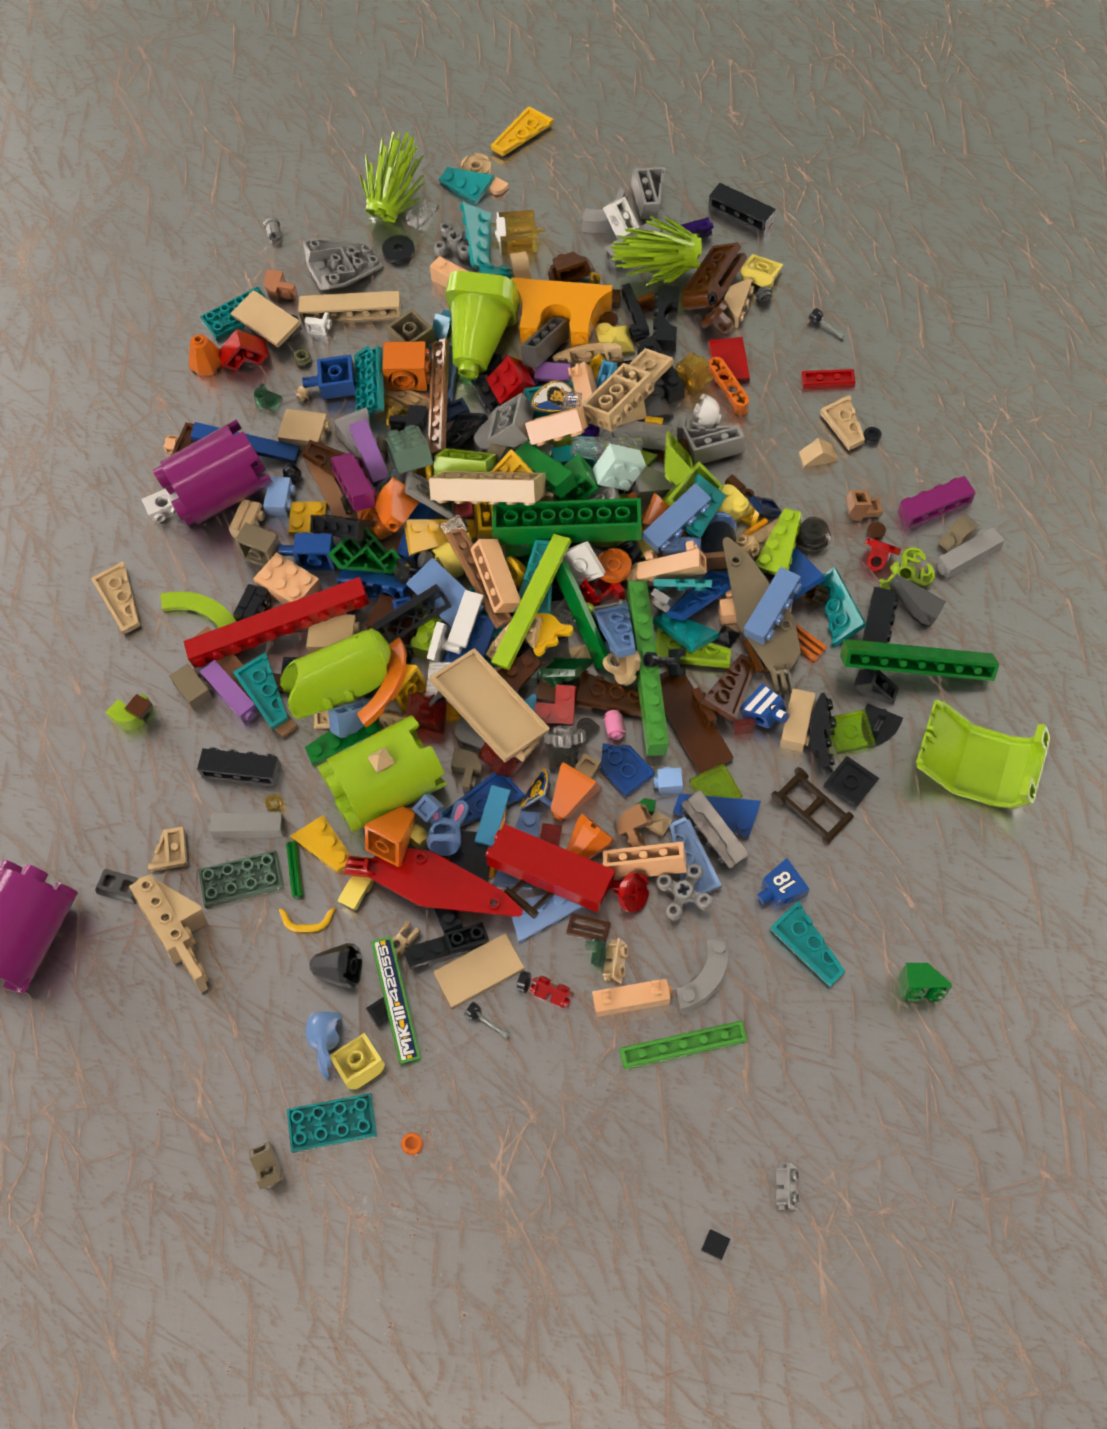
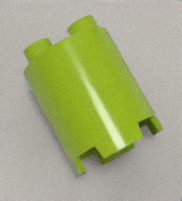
[317,715,447,833]

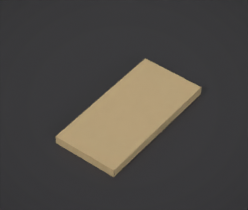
[429,648,550,762]

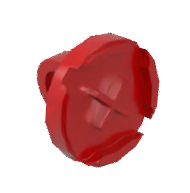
[864,537,901,571]
[610,872,649,913]

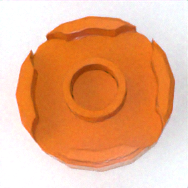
[597,548,632,583]

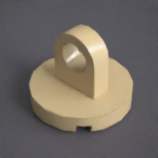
[603,650,641,686]

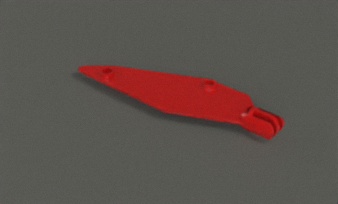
[344,848,523,917]

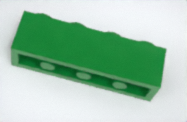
[515,441,577,498]

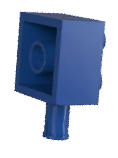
[302,354,356,399]
[278,532,336,572]

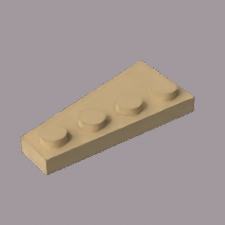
[91,561,140,635]

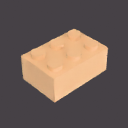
[525,406,589,446]
[253,552,323,605]

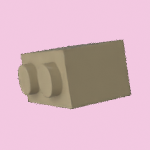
[169,664,213,710]

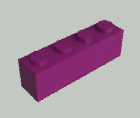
[331,452,377,512]
[898,476,976,529]

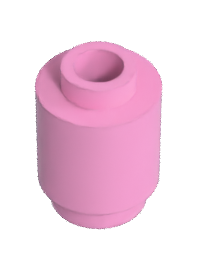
[604,710,626,740]

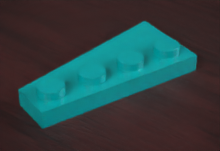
[460,202,491,270]
[513,540,552,614]
[820,567,867,646]
[233,653,289,731]
[769,900,845,987]

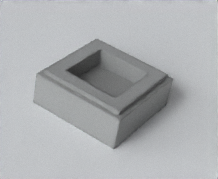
[677,413,687,439]

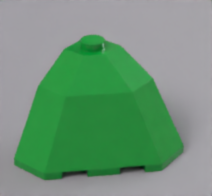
[327,527,404,574]

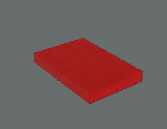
[708,337,750,385]

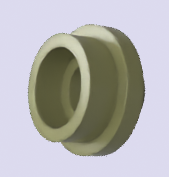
[294,349,311,366]

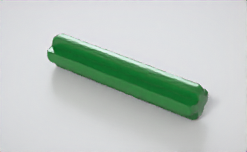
[286,841,303,898]

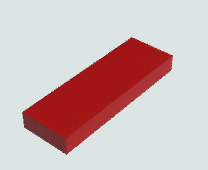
[801,369,856,389]

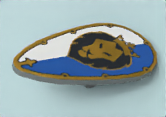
[530,380,577,413]

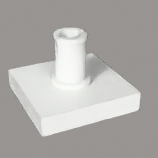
[562,541,606,585]
[427,622,463,662]

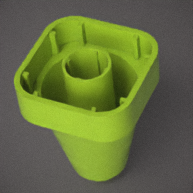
[445,271,520,379]

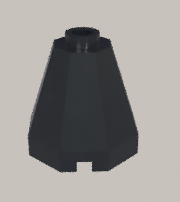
[309,943,363,988]

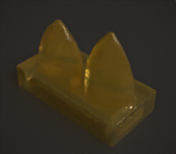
[378,394,408,425]

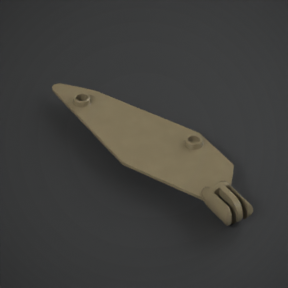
[722,537,801,695]

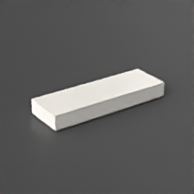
[447,590,484,648]

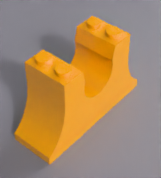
[511,277,613,348]

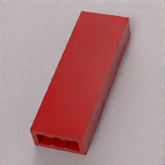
[485,824,615,913]

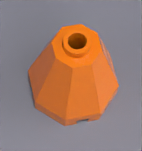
[189,334,223,377]
[566,814,616,860]

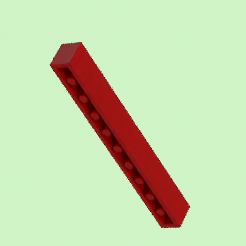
[183,577,370,668]

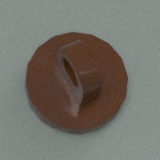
[700,300,733,334]

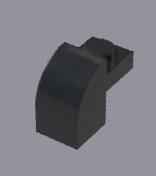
[389,405,428,433]

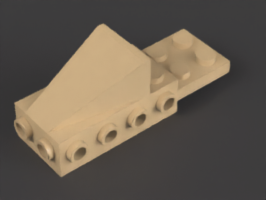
[581,348,674,432]
[129,874,209,993]

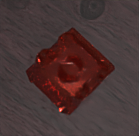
[406,692,447,734]

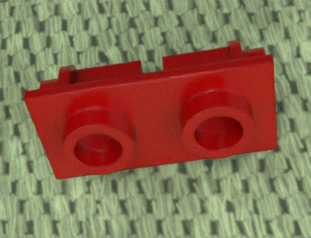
[529,975,574,1008]

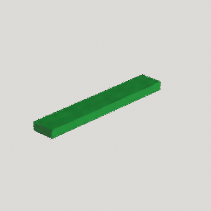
[555,561,612,670]

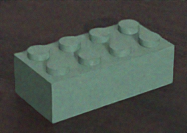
[384,425,434,474]

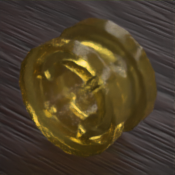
[265,794,284,812]

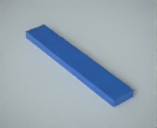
[191,422,299,464]

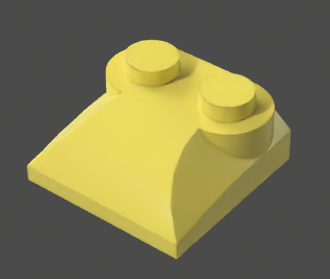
[741,254,784,288]
[594,323,635,355]
[717,484,753,524]
[330,1033,385,1089]

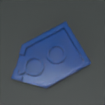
[600,743,655,797]

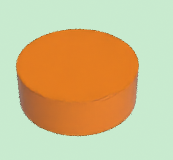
[401,1132,423,1156]

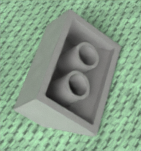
[487,393,534,447]

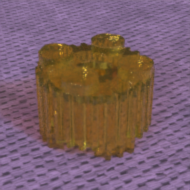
[675,352,714,394]

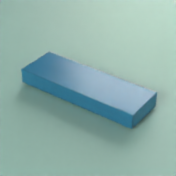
[475,785,510,846]

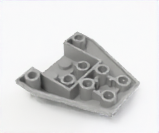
[303,239,383,290]

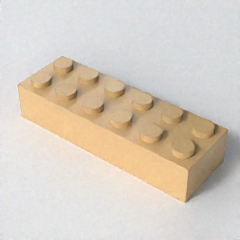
[429,471,546,505]

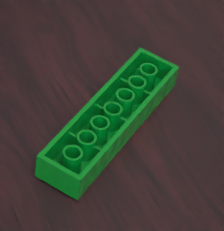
[492,498,642,545]

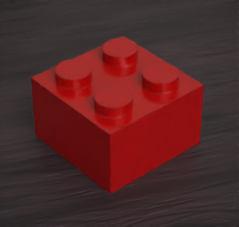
[486,355,536,405]

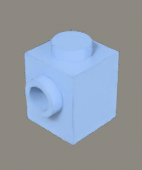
[654,766,683,795]

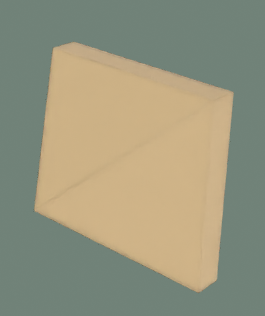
[367,747,395,773]

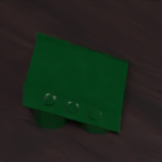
[540,657,594,688]

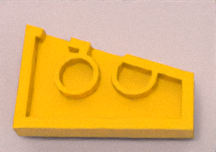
[290,815,351,873]

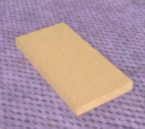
[231,290,301,348]
[433,933,525,1009]

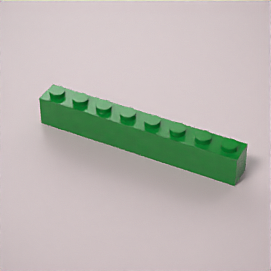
[840,639,1000,681]

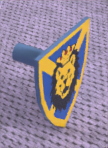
[520,768,553,810]

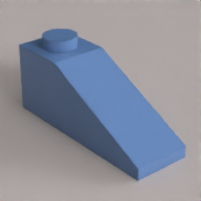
[328,697,388,738]

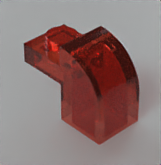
[477,742,524,777]

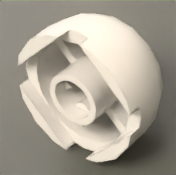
[690,394,722,429]

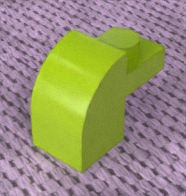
[105,693,150,730]

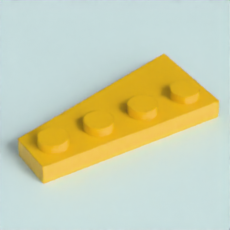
[491,106,554,156]
[404,519,477,556]

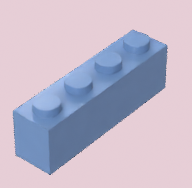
[642,483,711,553]
[743,567,802,645]

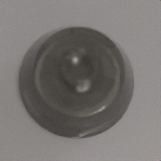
[796,517,831,553]

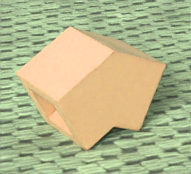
[163,434,179,454]

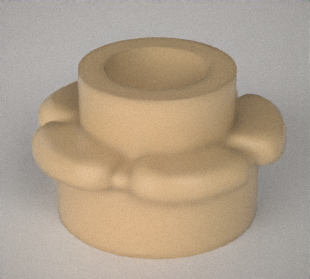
[295,386,311,401]

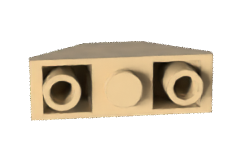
[724,278,755,328]

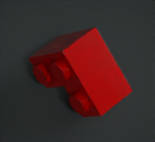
[219,329,269,371]
[535,685,577,726]

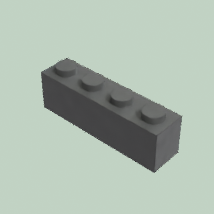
[521,316,569,368]

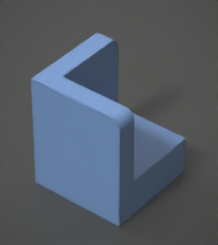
[412,794,445,823]

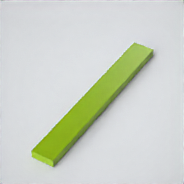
[491,534,572,670]

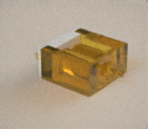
[491,210,545,255]

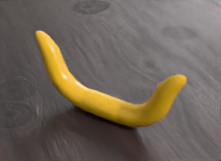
[279,907,336,933]

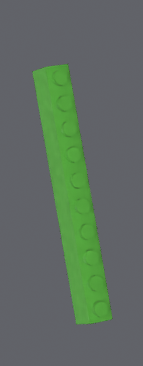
[626,581,669,756]

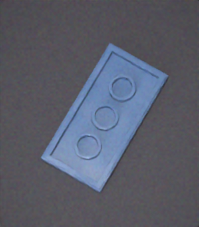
[406,558,485,628]

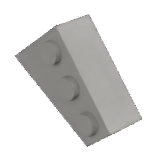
[631,167,665,219]
[682,425,745,464]

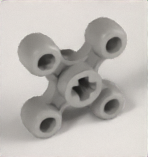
[434,222,470,260]
[657,864,713,920]

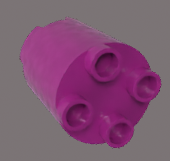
[152,419,274,526]
[0,859,78,994]

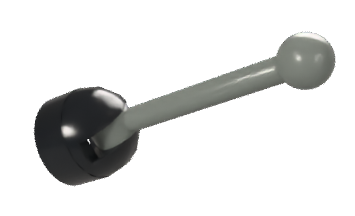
[808,308,845,339]
[464,1002,510,1039]

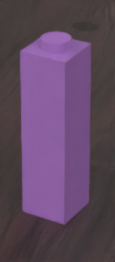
[349,418,390,488]
[200,660,259,724]

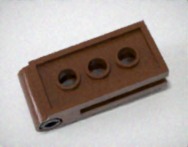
[682,242,747,310]

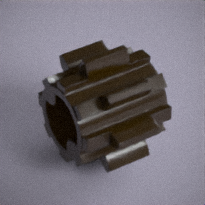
[805,584,829,608]

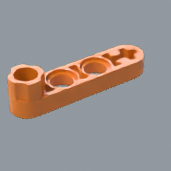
[708,357,749,417]

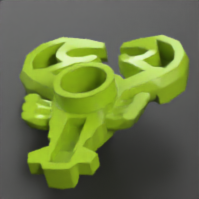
[879,547,935,590]

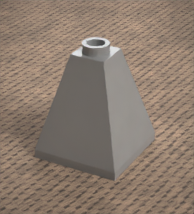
[334,408,371,458]
[625,466,675,509]

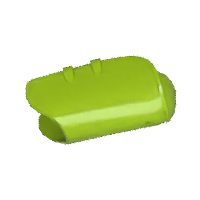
[280,628,391,719]

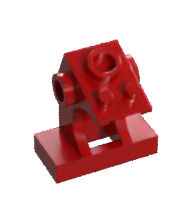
[579,578,625,607]

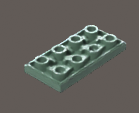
[198,850,284,908]

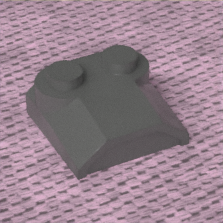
[637,385,673,422]

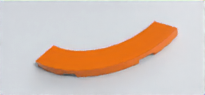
[357,637,407,728]

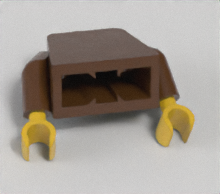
[548,252,600,284]

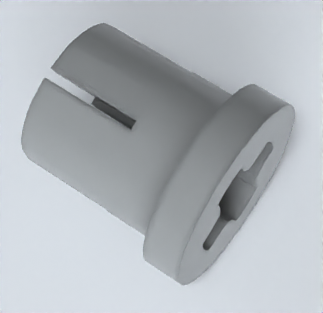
[263,218,281,240]

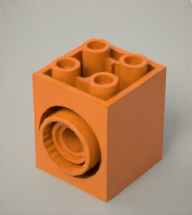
[382,341,431,392]

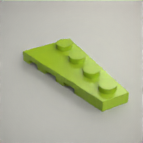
[755,508,802,575]
[656,628,731,668]

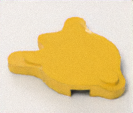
[534,613,574,656]

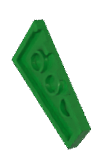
[305,720,381,766]

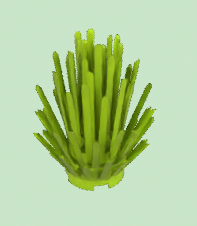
[359,132,426,223]
[611,216,702,286]

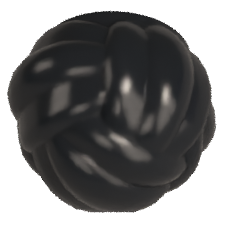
[283,464,301,483]

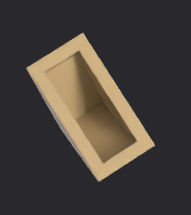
[799,438,838,468]

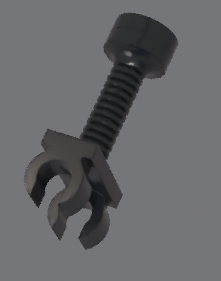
[642,648,686,676]

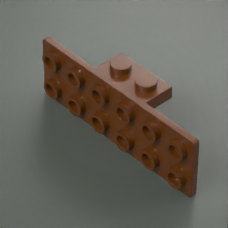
[660,666,734,775]

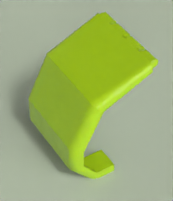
[916,700,1050,809]

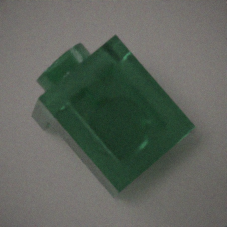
[253,383,283,413]
[585,939,607,973]

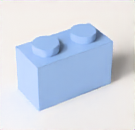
[263,476,295,517]

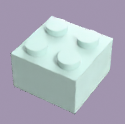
[592,444,646,491]

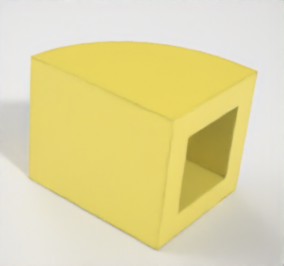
[409,823,428,850]

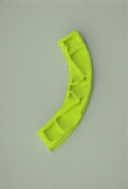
[160,591,237,628]

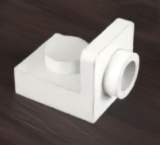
[304,312,332,336]

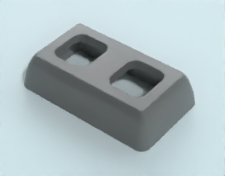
[95,869,139,905]

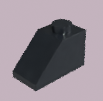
[854,669,899,704]

